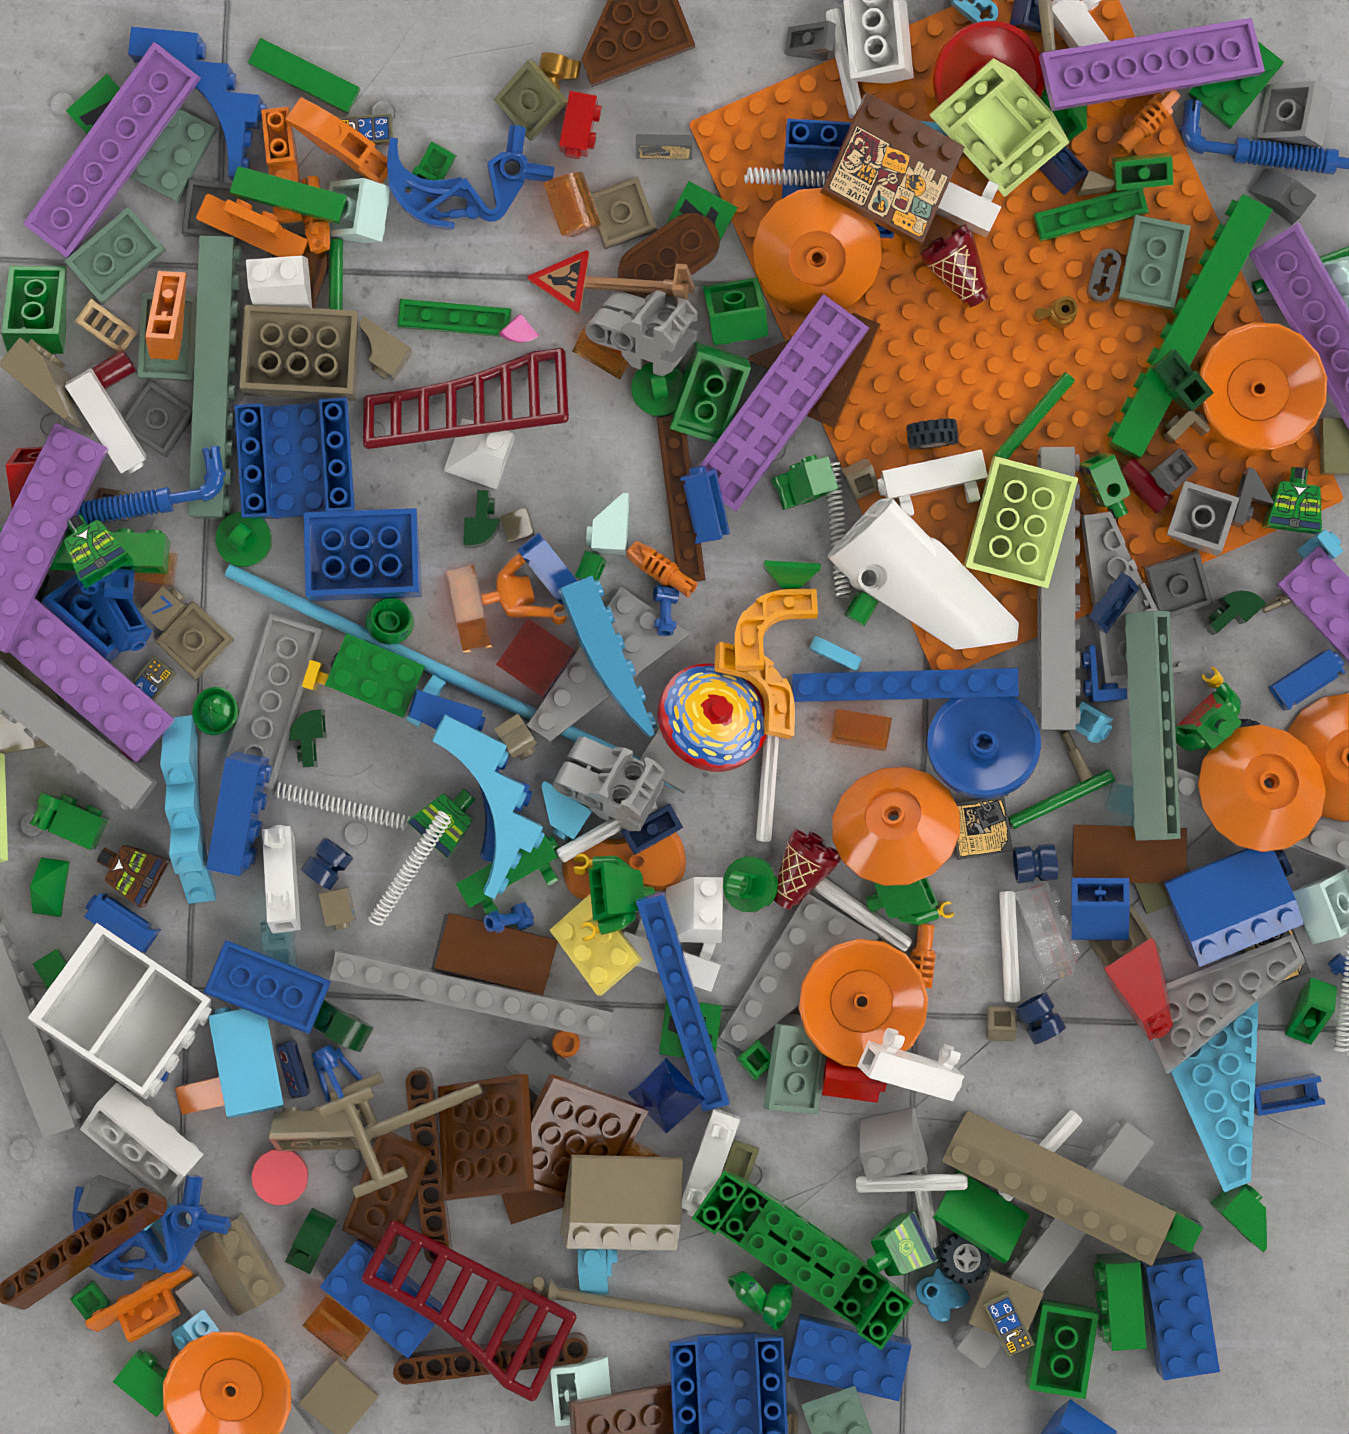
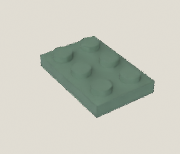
[129,108,217,203]
[65,207,167,305]
[1118,215,1191,310]
[137,293,197,381]
[763,1024,826,1114]
[801,1386,872,1434]

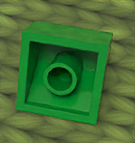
[703,277,769,345]
[1210,1183,1267,1253]

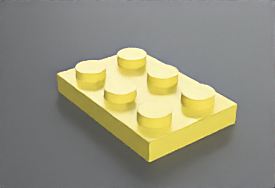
[550,894,643,996]

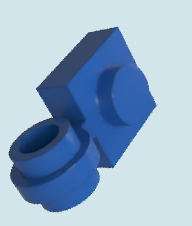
[78,569,135,600]

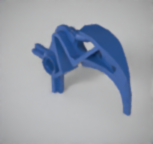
[387,125,555,230]
[73,1175,231,1281]

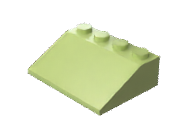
[963,456,1078,588]

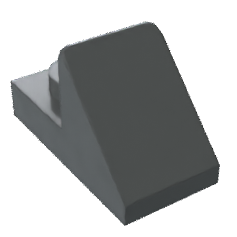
[784,21,836,61]
[1150,447,1198,495]
[1231,467,1274,527]

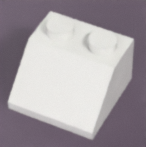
[246,256,312,308]
[666,877,723,943]

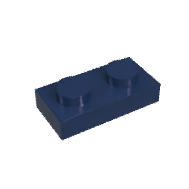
[1089,572,1139,634]

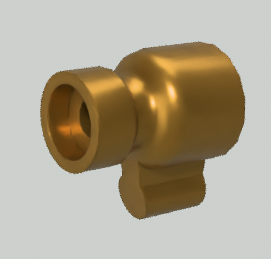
[539,52,581,91]
[1033,296,1078,329]

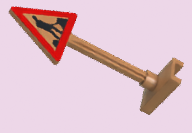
[527,250,695,314]

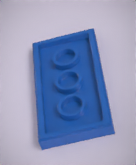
[203,940,331,1035]

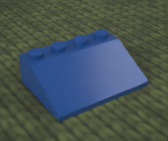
[304,508,422,601]
[1164,848,1304,967]

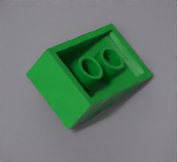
[1,266,67,354]
[670,342,751,443]

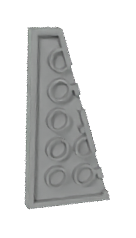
[1081,512,1186,683]
[527,587,691,742]
[719,894,879,1052]
[1152,934,1305,1075]

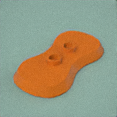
[562,832,686,900]

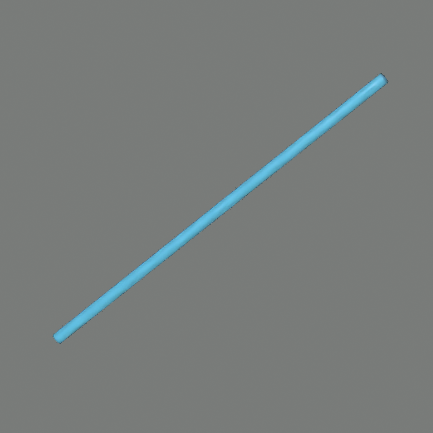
[225,564,680,792]

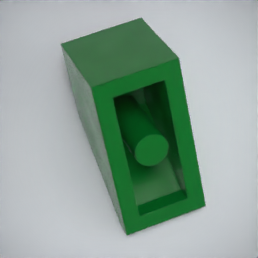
[1285,977,1337,1045]

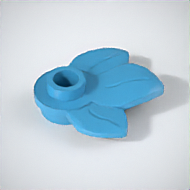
[915,1267,970,1322]

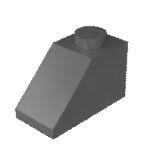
[1248,169,1317,225]
[77,1175,131,1214]

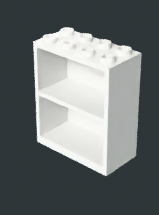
[28,923,213,1100]

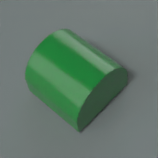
[574,550,607,581]
[844,592,879,627]
[736,1040,771,1080]

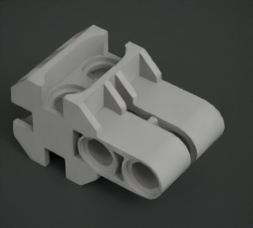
[585,290,698,376]
[552,737,665,831]

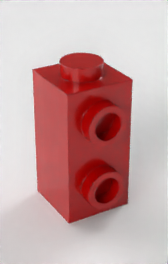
[559,91,602,159]
[822,1057,887,1103]

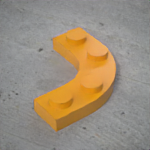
[734,589,818,670]
[715,642,795,739]

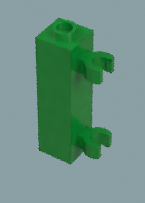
[456,833,560,915]

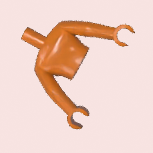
[481,553,567,625]

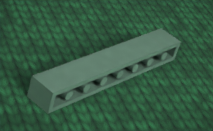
[1124,611,1181,840]

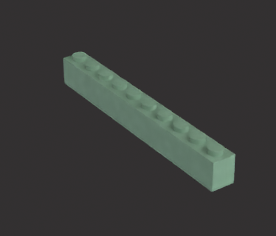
[188,236,242,519]

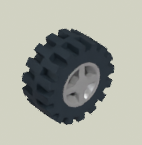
[906,418,959,450]
[937,1233,992,1284]

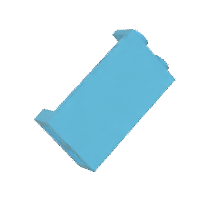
[208,1007,284,1119]

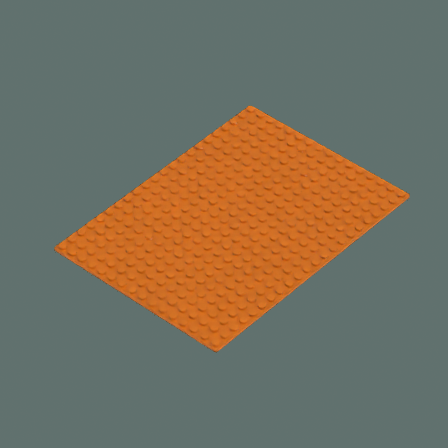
[690,0,1343,670]

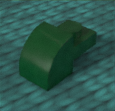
[1151,349,1214,412]
[463,490,500,548]
[1205,590,1267,635]
[289,709,327,768]
[313,1000,374,1052]
[285,1207,337,1274]

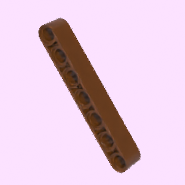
[405,1067,452,1264]
[0,1188,168,1310]
[393,1332,589,1385]

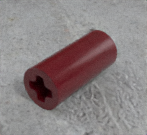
[92,350,137,390]
[1121,457,1174,514]

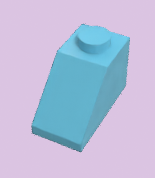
[541,781,592,841]
[578,1249,608,1295]

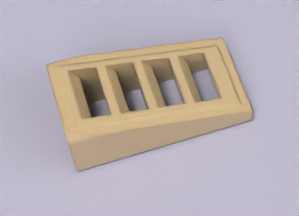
[75,299,138,352]

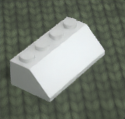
[843,0,914,84]
[80,1082,204,1200]

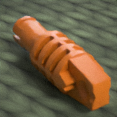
[1115,90,1180,154]
[301,176,330,254]
[626,541,698,598]
[910,924,936,989]

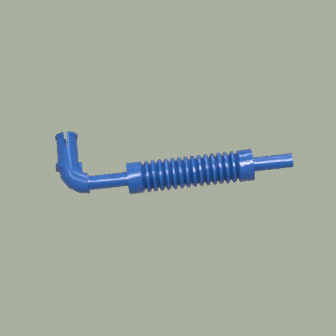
[1179,99,1349,175]
[76,446,226,525]

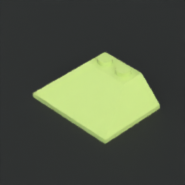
[930,58,1069,197]

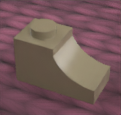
[358,317,413,380]
[494,714,538,761]

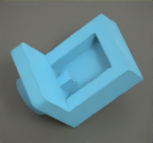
[1297,529,1344,559]
[1076,701,1114,743]
[171,1310,219,1351]

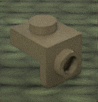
[1162,411,1210,444]

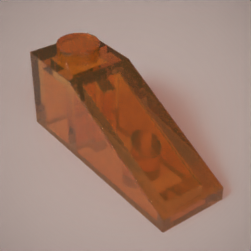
[447,565,493,653]

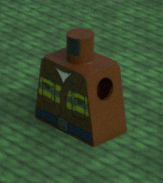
[97,845,171,908]

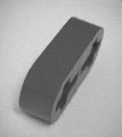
[1087,249,1121,303]

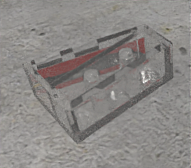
[1015,882,1080,984]

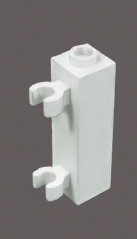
[1051,0,1110,48]
[936,181,1001,238]
[65,368,146,473]
[877,449,988,516]
[262,825,301,934]
[624,919,721,992]
[858,1028,964,1101]
[681,1108,740,1216]

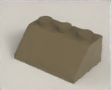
[269,1106,363,1152]
[194,1213,286,1316]

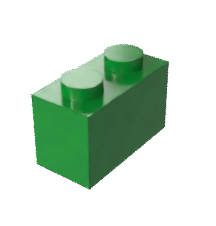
[1112,152,1174,190]
[113,1349,168,1417]

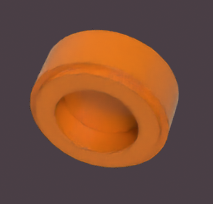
[552,1030,580,1058]

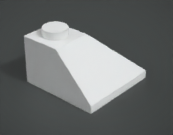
[444,418,515,490]

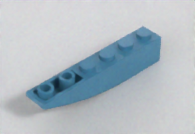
[558,576,657,737]

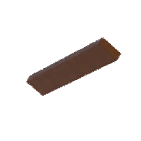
[656,416,706,582]

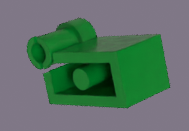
[771,455,838,510]
[29,792,109,850]

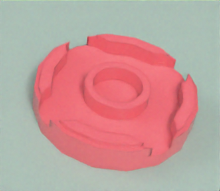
[251,1149,309,1205]

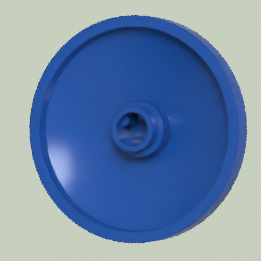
[927,697,1041,799]

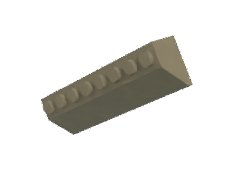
[942,1111,1176,1266]

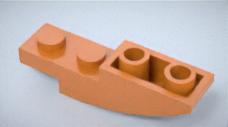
[284,97,388,184]
[261,106,304,224]

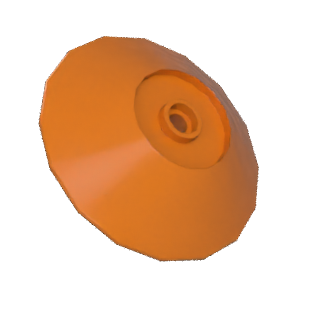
[753,188,882,314]
[1200,322,1327,451]
[1287,693,1349,822]
[1198,725,1326,852]
[832,767,960,886]
[799,939,928,1067]
[163,1331,292,1434]

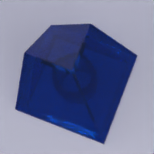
[628,1058,705,1134]

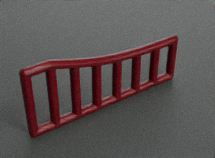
[363,348,569,449]
[361,1220,577,1402]

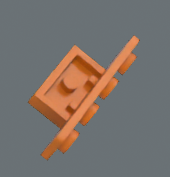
[196,194,308,257]
[85,1265,194,1343]

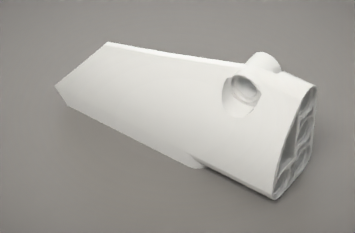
[827,498,1019,650]

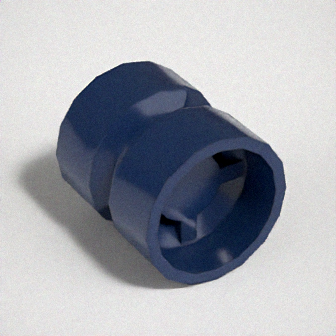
[301,837,354,890]
[1013,844,1058,883]
[1015,992,1066,1045]

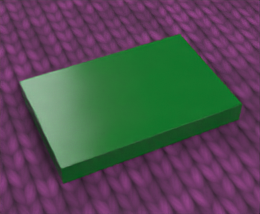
[932,1170,1030,1264]

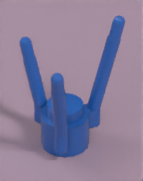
[311,1044,363,1102]

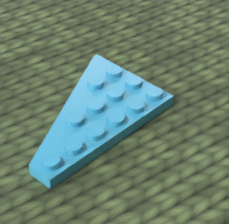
[1171,1001,1258,1192]

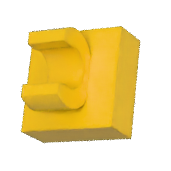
[302,660,329,691]

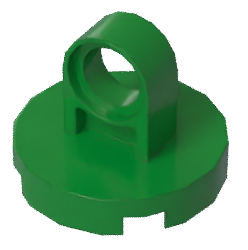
[631,362,683,417]
[215,511,272,567]
[723,856,778,913]

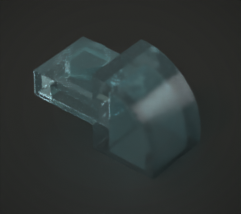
[260,920,298,968]

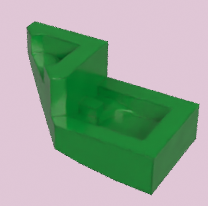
[406,141,457,189]

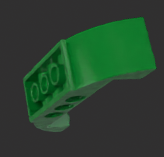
[691,1171,914,1350]

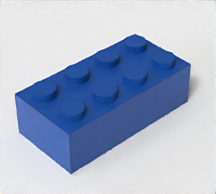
[206,752,272,876]
[320,1239,443,1358]
[1140,1253,1220,1381]
[787,1313,912,1401]

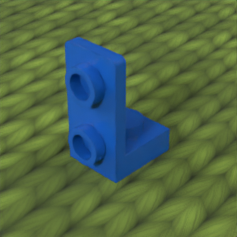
[1081,645,1127,703]

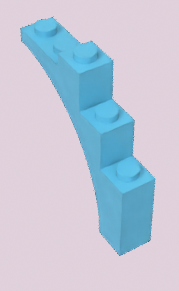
[432,714,545,899]
[160,715,216,904]

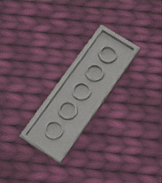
[219,613,324,790]

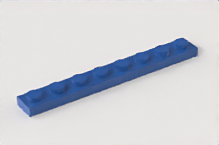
[792,668,1019,702]
[636,892,730,1112]

